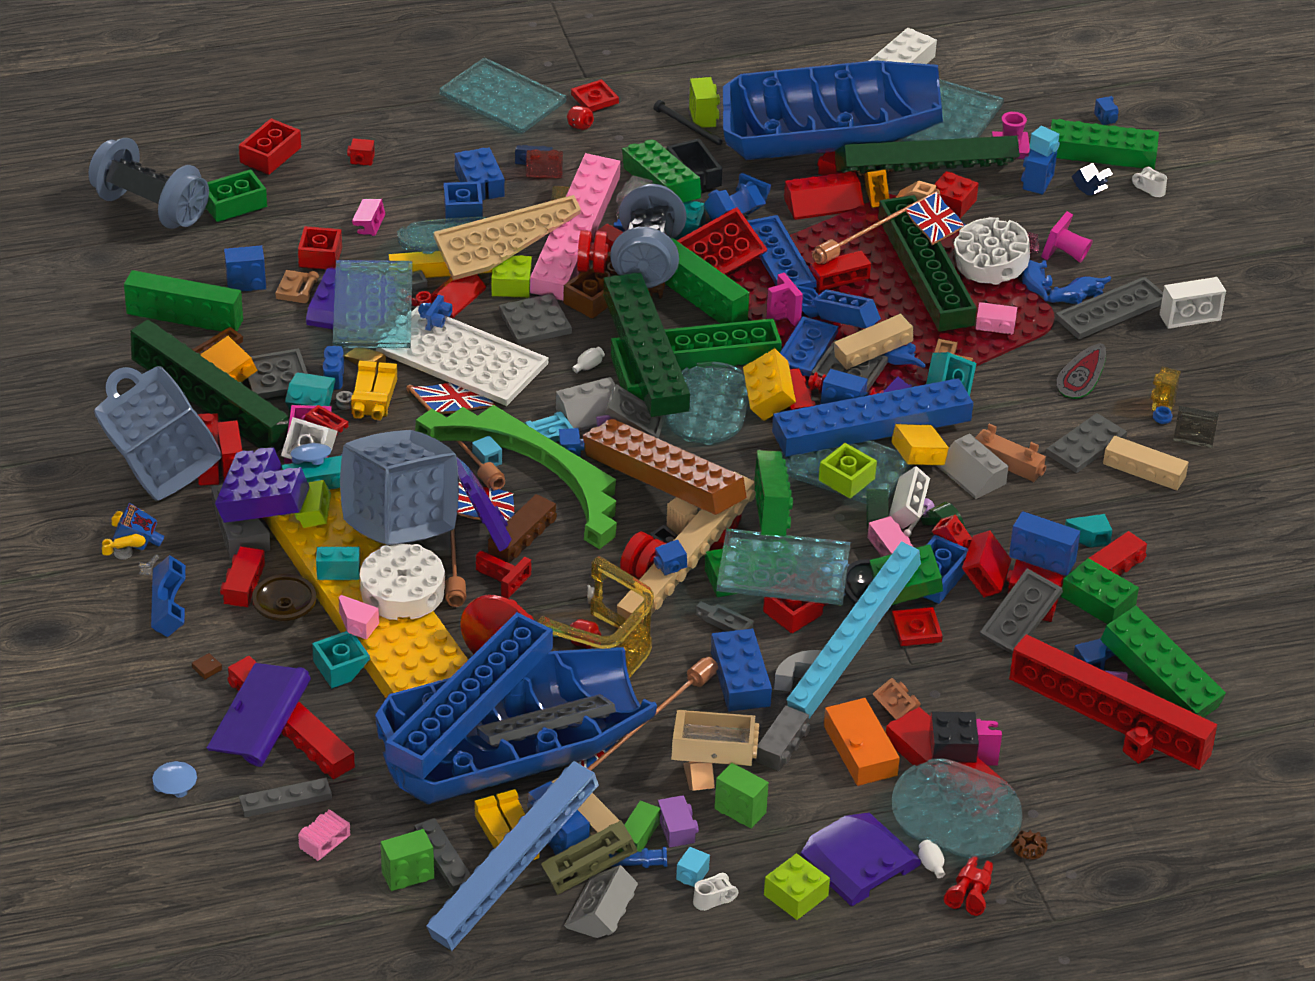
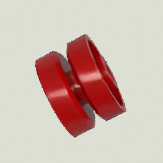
[577,230,609,274]
[620,531,667,580]

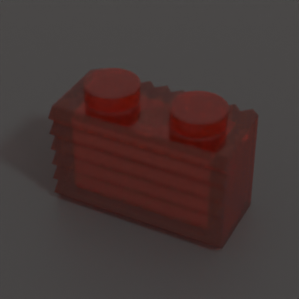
[526,149,563,178]

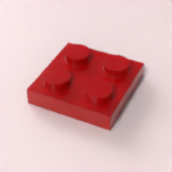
[571,79,619,112]
[892,607,943,646]

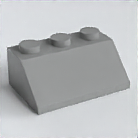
[556,377,615,431]
[937,433,1009,499]
[564,865,638,938]

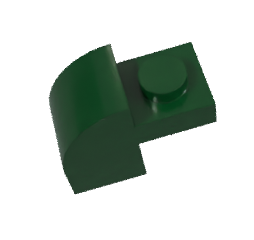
[921,502,966,529]

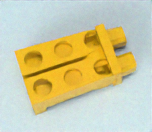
[351,361,397,420]
[475,789,540,860]

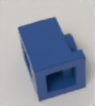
[1094,96,1119,125]

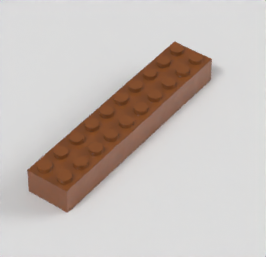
[583,419,747,515]

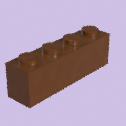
[488,494,557,563]

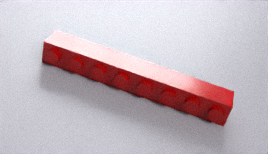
[228,656,355,780]

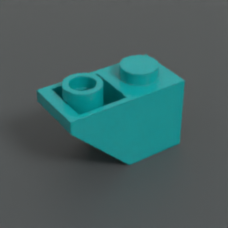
[1065,514,1112,548]

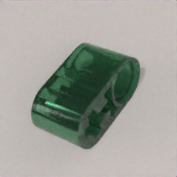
[866,489,888,528]

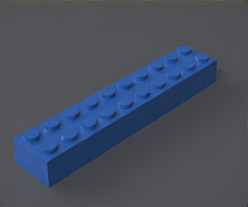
[772,378,973,457]
[386,612,553,779]

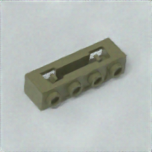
[541,820,638,895]

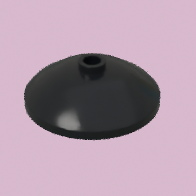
[841,559,898,611]

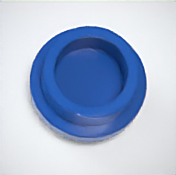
[1153,406,1173,424]

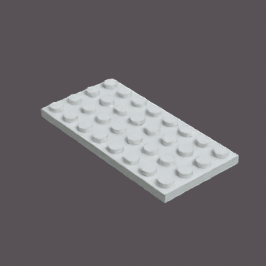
[376,305,548,406]

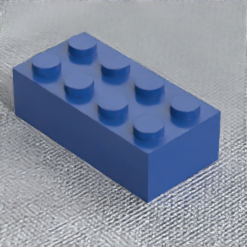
[711,628,772,712]

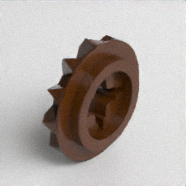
[1011,829,1048,859]

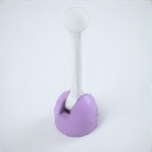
[904,498,935,537]

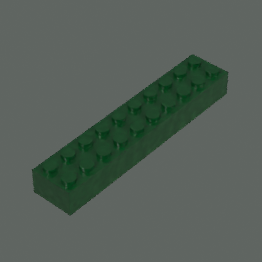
[835,135,1020,174]
[878,195,977,331]
[603,273,690,417]
[130,319,288,453]

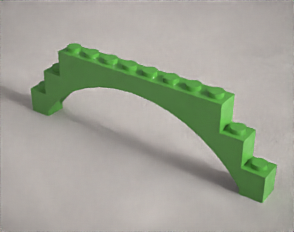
[415,405,617,549]

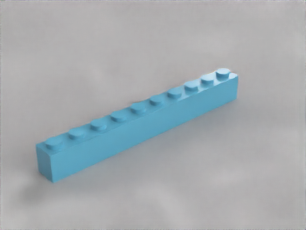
[787,541,921,719]

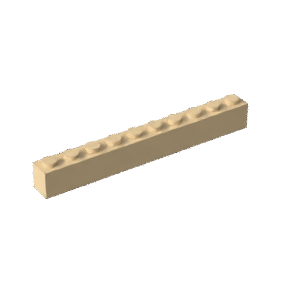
[617,472,756,629]

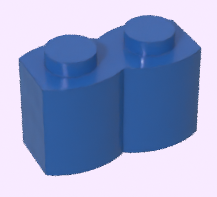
[323,346,344,390]

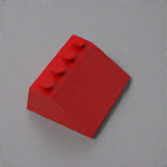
[677,207,768,275]

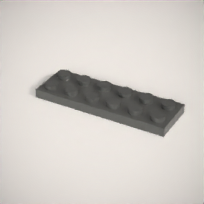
[1055,277,1163,339]
[476,694,616,747]

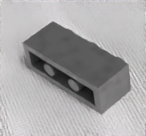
[755,705,810,771]

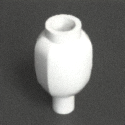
[572,347,605,373]
[918,840,945,878]

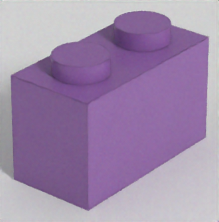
[658,795,699,848]

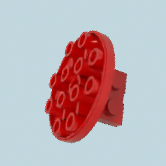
[460,595,534,654]

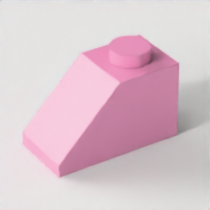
[339,595,379,640]

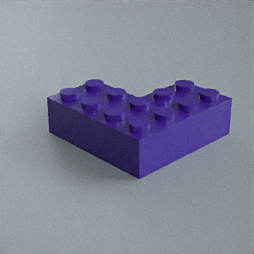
[215,447,310,523]

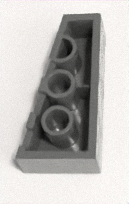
[211,484,270,558]

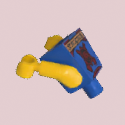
[102,503,164,556]

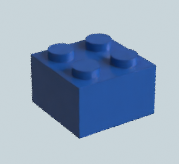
[1021,149,1058,195]
[444,181,483,223]
[224,245,266,292]

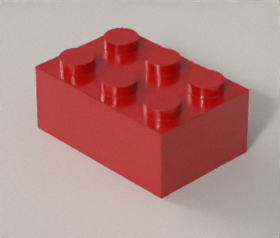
[239,118,301,174]

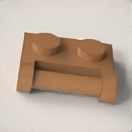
[275,270,319,303]

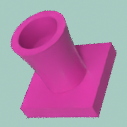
[991,112,1030,159]
[1041,211,1093,263]

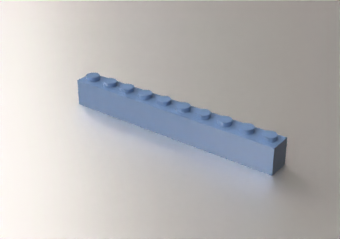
[426,761,599,951]

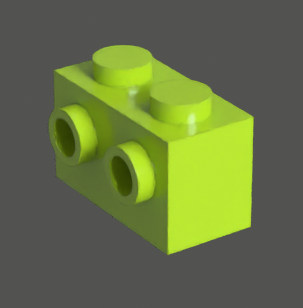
[295,480,331,528]

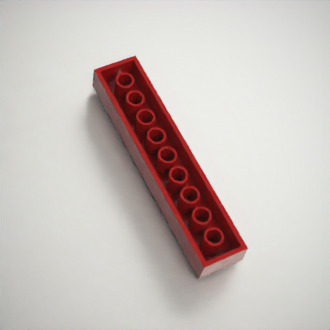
[1009,634,1218,770]

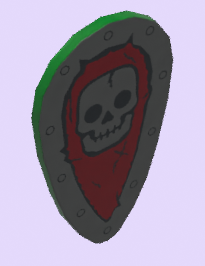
[1057,343,1106,399]

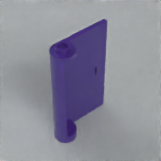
[207,663,311,767]

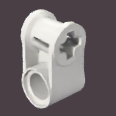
[1132,167,1167,197]
[693,873,739,911]

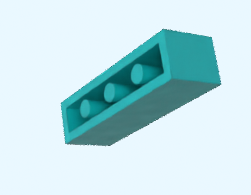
[282,456,342,489]

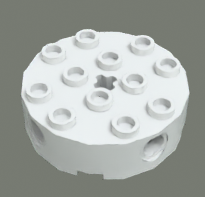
[954,217,1030,285]
[359,544,445,620]

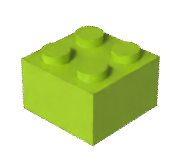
[689,77,720,128]
[491,255,532,298]
[819,443,877,499]
[764,853,830,920]

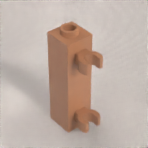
[975,423,1046,482]

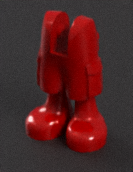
[944,856,993,916]

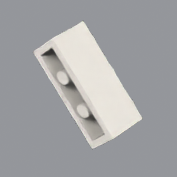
[889,466,930,529]

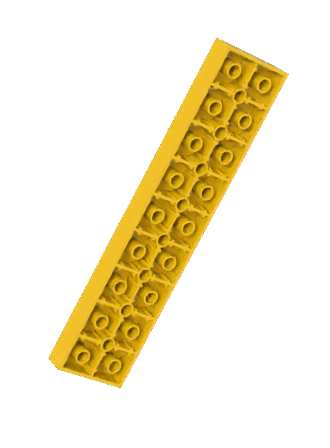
[263,488,468,698]

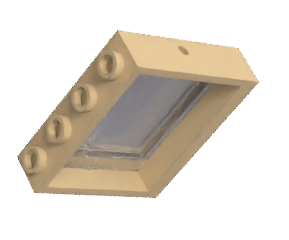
[671,710,759,766]

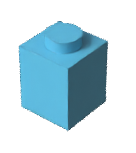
[1029,126,1060,157]
[472,436,502,466]
[676,847,710,887]

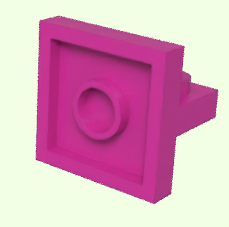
[766,273,803,326]

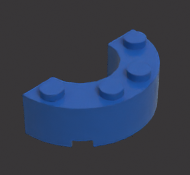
[703,185,766,221]

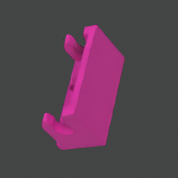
[352,199,386,236]
[976,719,1002,766]

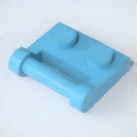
[524,411,573,442]

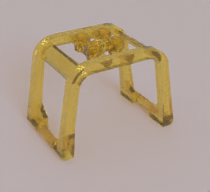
[538,556,654,678]

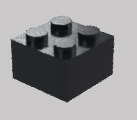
[929,711,979,762]

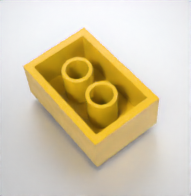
[743,349,796,421]

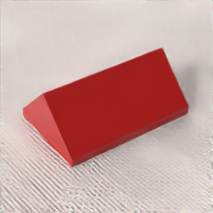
[431,274,486,318]

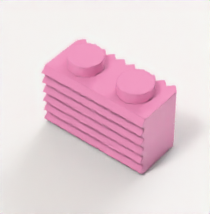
[976,302,1017,335]
[298,809,350,861]

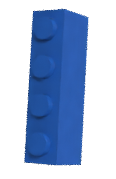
[813,290,881,329]

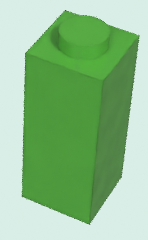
[616,801,660,853]

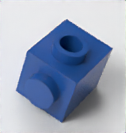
[559,428,584,457]
[653,539,687,575]

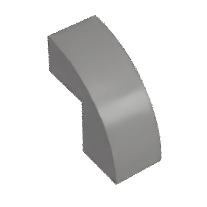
[774,650,822,692]

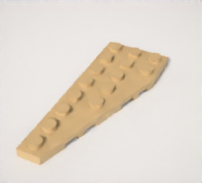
[433,195,581,280]

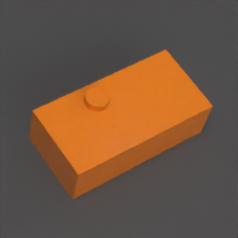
[824,698,900,786]

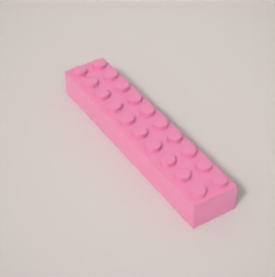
[530,153,620,301]

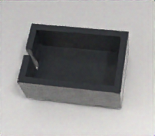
[667,138,722,191]

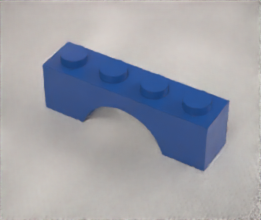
[151,555,186,637]
[1073,638,1116,671]

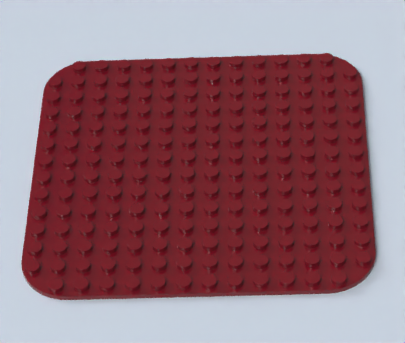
[726,194,1055,393]

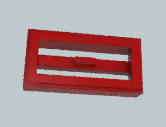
[305,405,349,436]

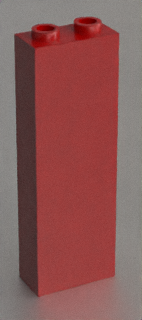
[886,707,1008,818]

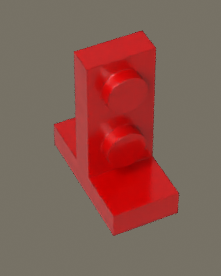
[476,550,531,599]

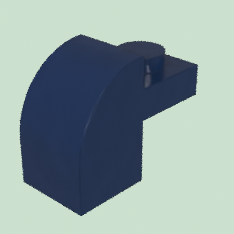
[1071,163,1112,196]

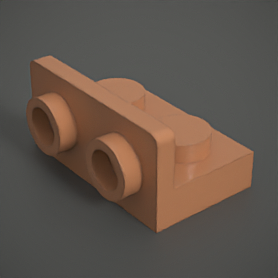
[873,678,921,720]

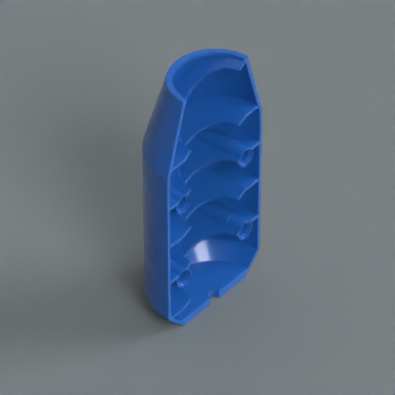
[723,60,943,160]
[375,647,657,804]

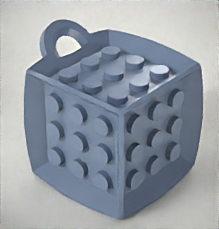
[94,366,222,501]
[340,430,459,545]

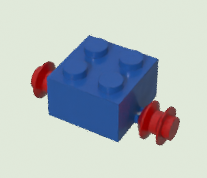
[808,369,884,404]

